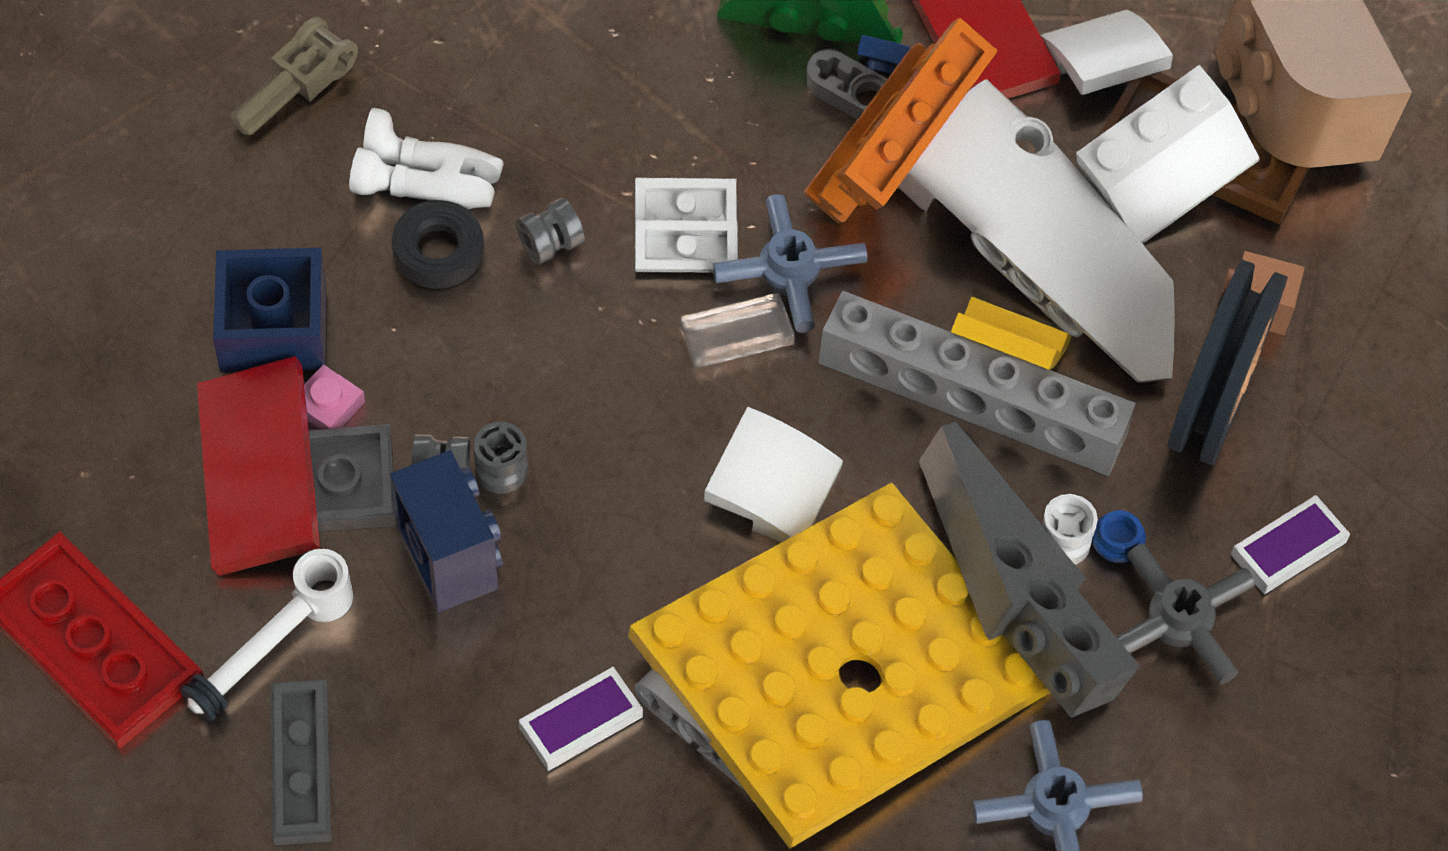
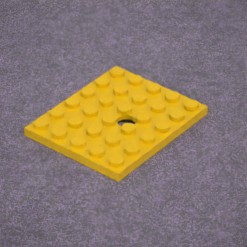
[628,482,1051,849]

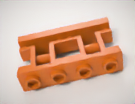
[804,18,998,223]

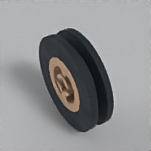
[1167,259,1288,465]

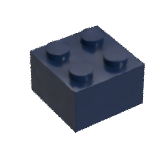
[213,247,326,372]
[390,450,503,613]

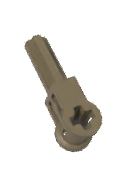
[230,17,358,135]

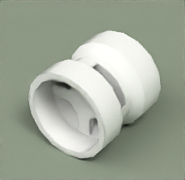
[1042,494,1098,565]

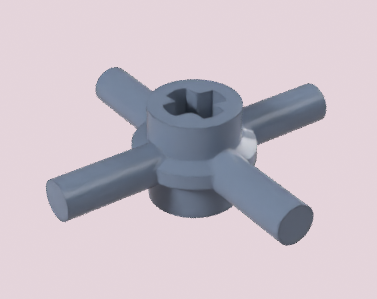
[713,194,867,333]
[972,720,1143,851]

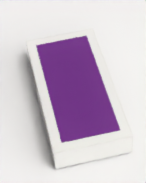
[1231,495,1350,595]
[519,667,643,771]

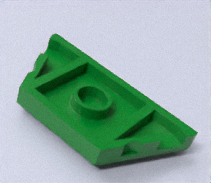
[717,0,903,45]

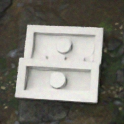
[1040,10,1173,95]
[635,178,738,272]
[704,407,843,543]

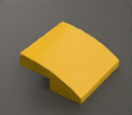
[951,296,1072,370]

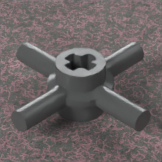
[1116,544,1255,684]

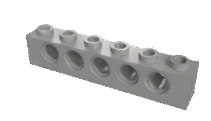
[819,290,1136,476]

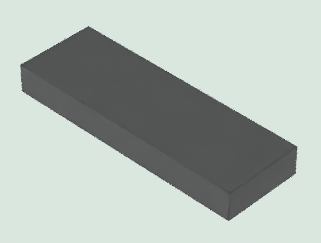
[271,679,331,845]

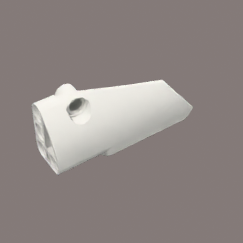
[898,79,1175,383]

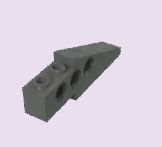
[919,422,1140,718]

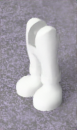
[349,108,504,209]

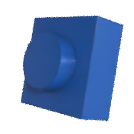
[857,35,910,76]

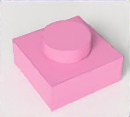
[304,364,365,430]

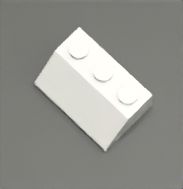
[1076,65,1259,244]

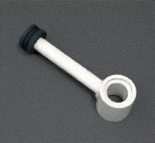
[180,549,353,722]

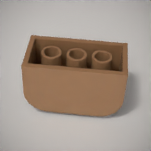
[1215,0,1412,168]

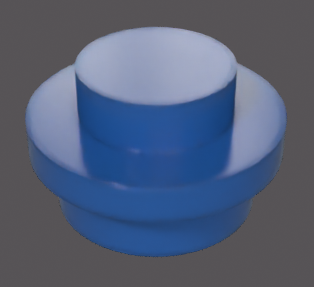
[1092,510,1146,563]

